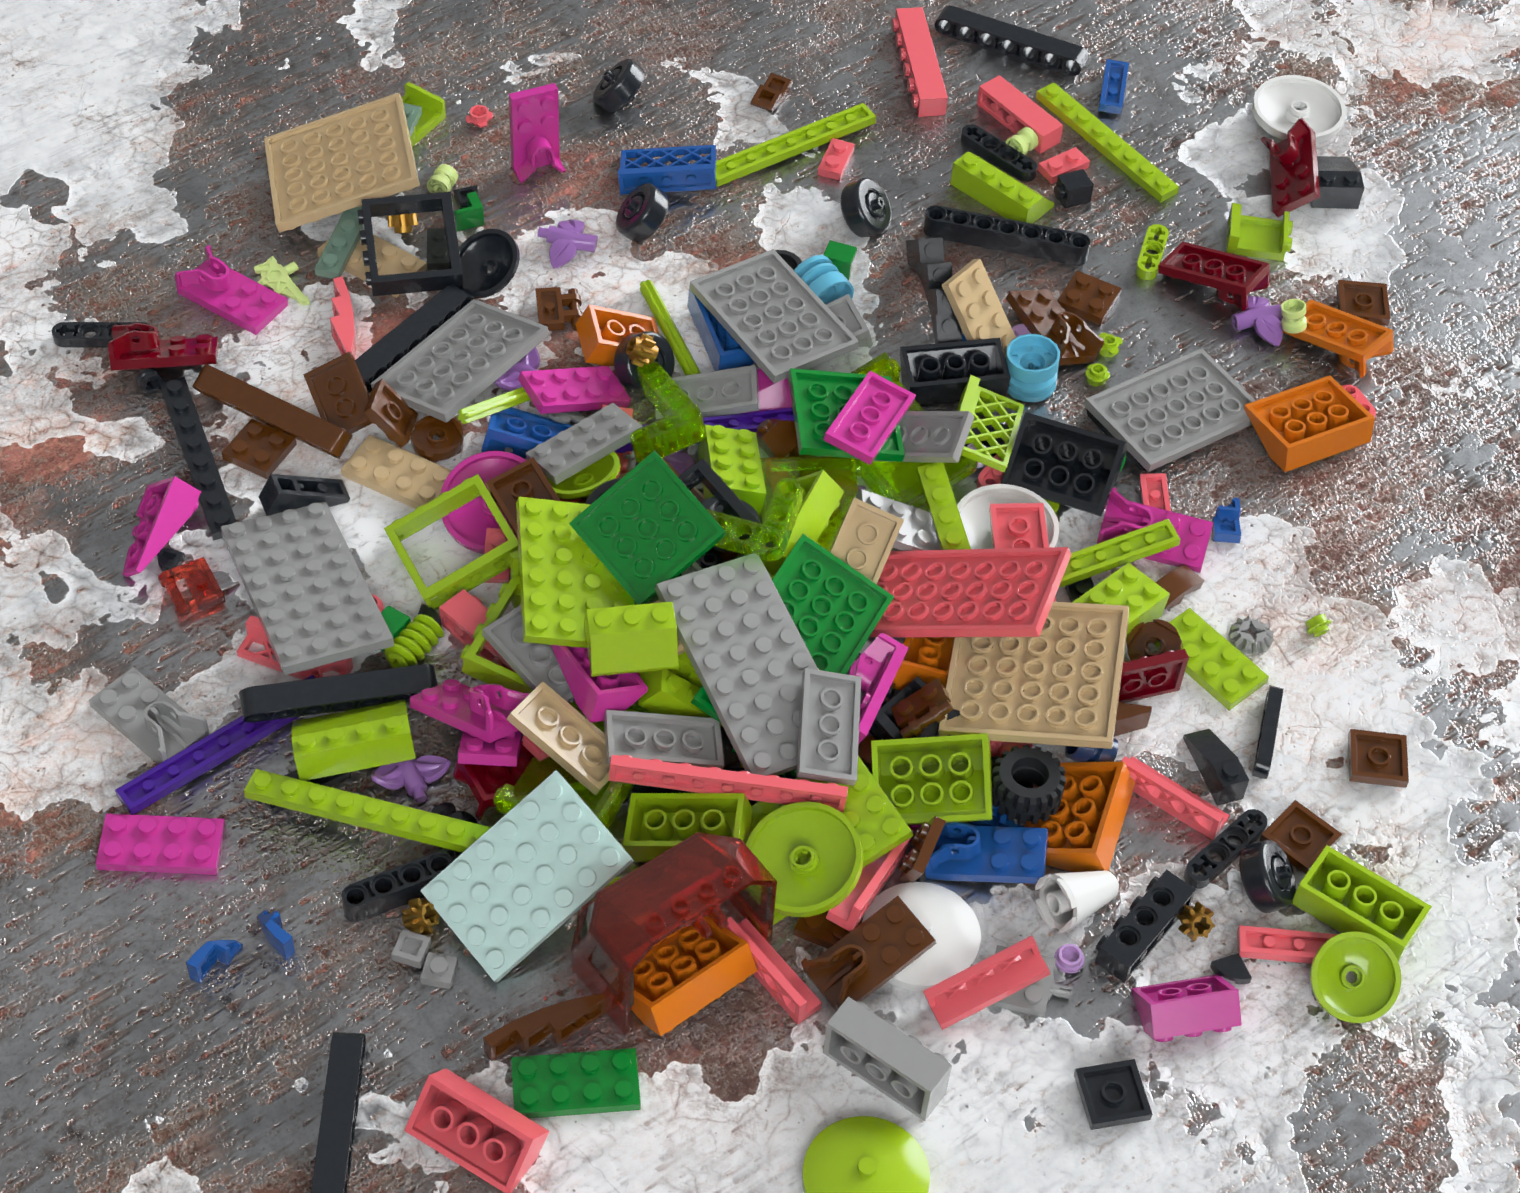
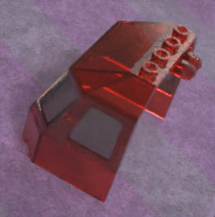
[571,832,777,1034]

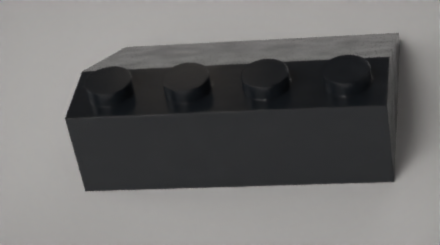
[1001,412,1127,517]

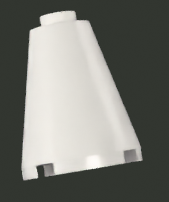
[1035,870,1119,933]

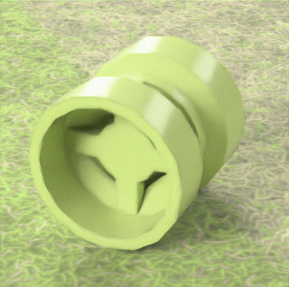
[1006,127,1039,155]
[427,164,458,193]
[1281,299,1307,334]

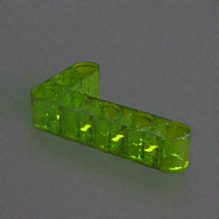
[630,361,707,463]
[706,478,803,561]

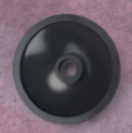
[459,229,520,298]

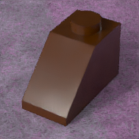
[756,419,798,461]

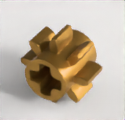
[387,213,418,233]
[626,333,658,367]
[402,898,439,935]
[1177,901,1216,941]

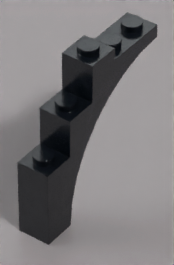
[906,237,963,344]

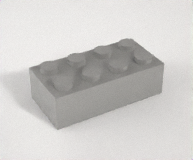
[823,997,952,1121]

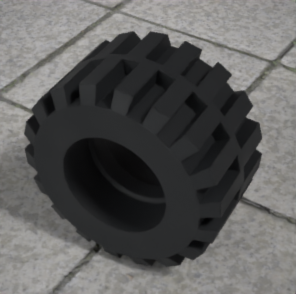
[992,745,1066,824]

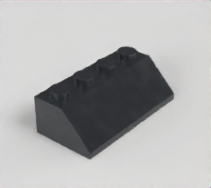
[900,338,1010,405]

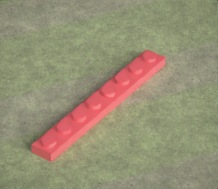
[609,755,848,813]

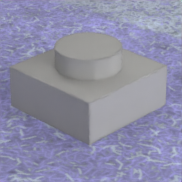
[391,929,432,969]
[421,952,458,989]

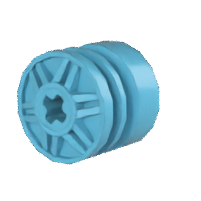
[794,255,854,305]
[1006,334,1060,402]

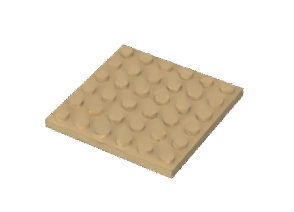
[264,93,420,233]
[938,602,1129,749]

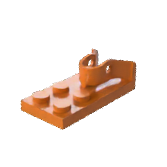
[1281,299,1394,378]

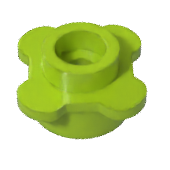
[1099,333,1123,357]

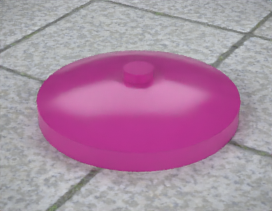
[440,451,527,554]

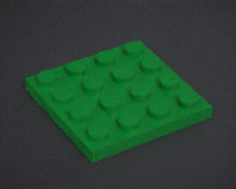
[788,368,905,462]
[569,450,727,605]

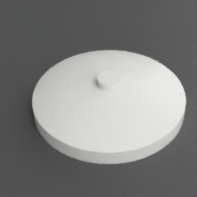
[1252,75,1346,143]
[957,484,1059,549]
[862,882,981,992]

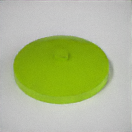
[743,802,864,917]
[802,1116,930,1193]

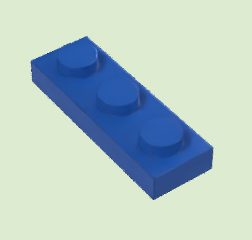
[1098,59,1129,114]

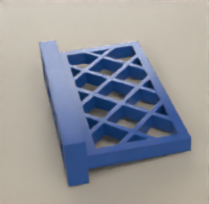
[618,145,717,195]

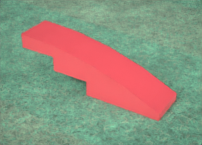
[330,276,356,359]

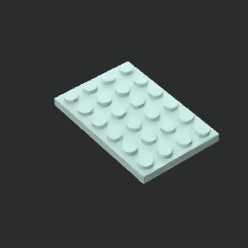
[420,771,634,983]

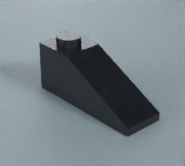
[258,474,350,516]
[1183,729,1249,806]

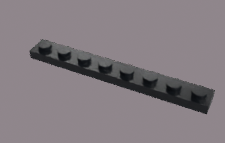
[159,376,237,541]

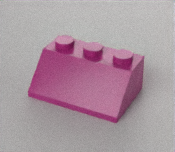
[1131,974,1242,1042]

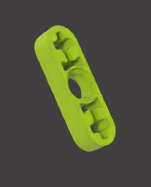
[1135,224,1169,280]

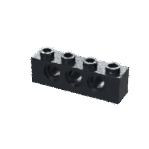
[1095,869,1196,983]

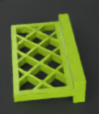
[957,375,1025,472]

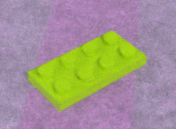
[1154,608,1269,711]

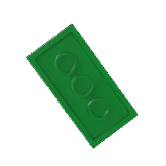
[511,1048,641,1118]

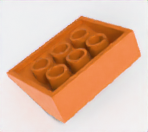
[1244,375,1375,472]
[1024,762,1135,872]
[601,910,757,1036]

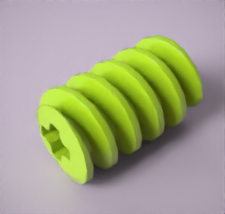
[385,614,444,668]

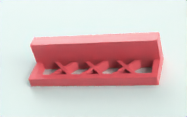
[237,615,353,680]
[1121,756,1230,840]
[826,838,911,932]
[723,917,822,1025]
[923,935,1051,1030]

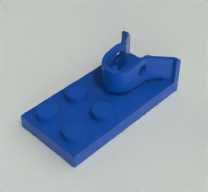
[481,407,573,459]
[925,822,1048,884]

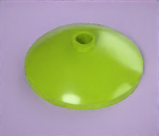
[546,451,620,500]
[1310,931,1401,1023]

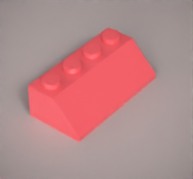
[404,1068,549,1193]

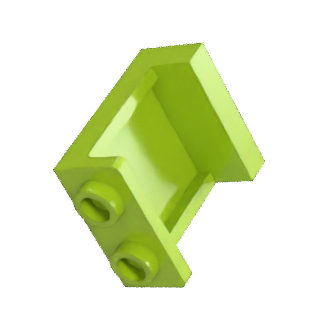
[402,82,446,147]
[1226,203,1293,261]

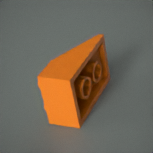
[575,304,659,366]
[893,637,955,690]

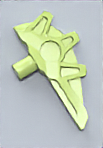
[254,256,310,305]

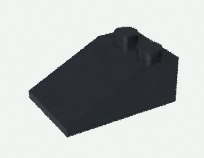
[1310,156,1364,209]

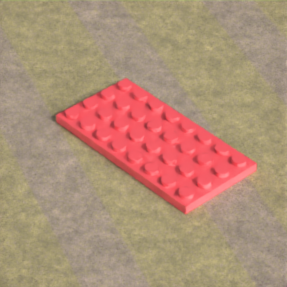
[869,547,1071,638]

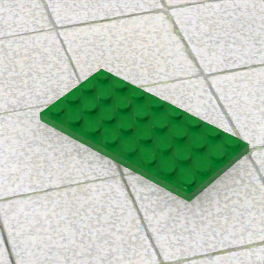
[690,534,894,724]

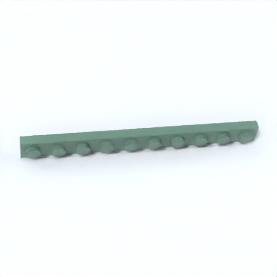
[315,103,422,279]

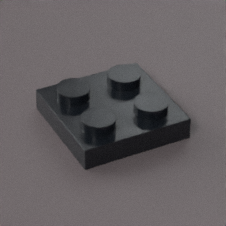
[1074,1059,1153,1130]

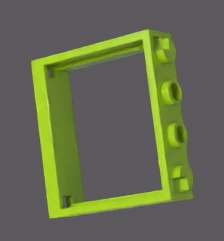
[384,474,518,611]
[460,574,533,694]

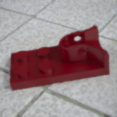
[1260,118,1320,217]
[1158,241,1270,311]
[108,323,219,371]
[1118,649,1189,703]
[453,741,580,821]

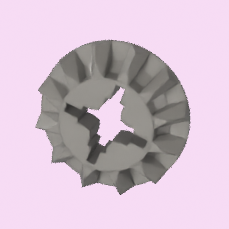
[1229,616,1274,654]

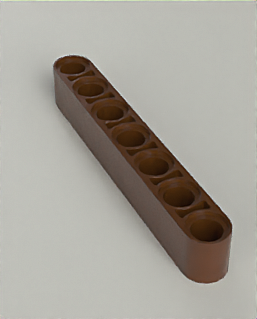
[192,364,352,459]

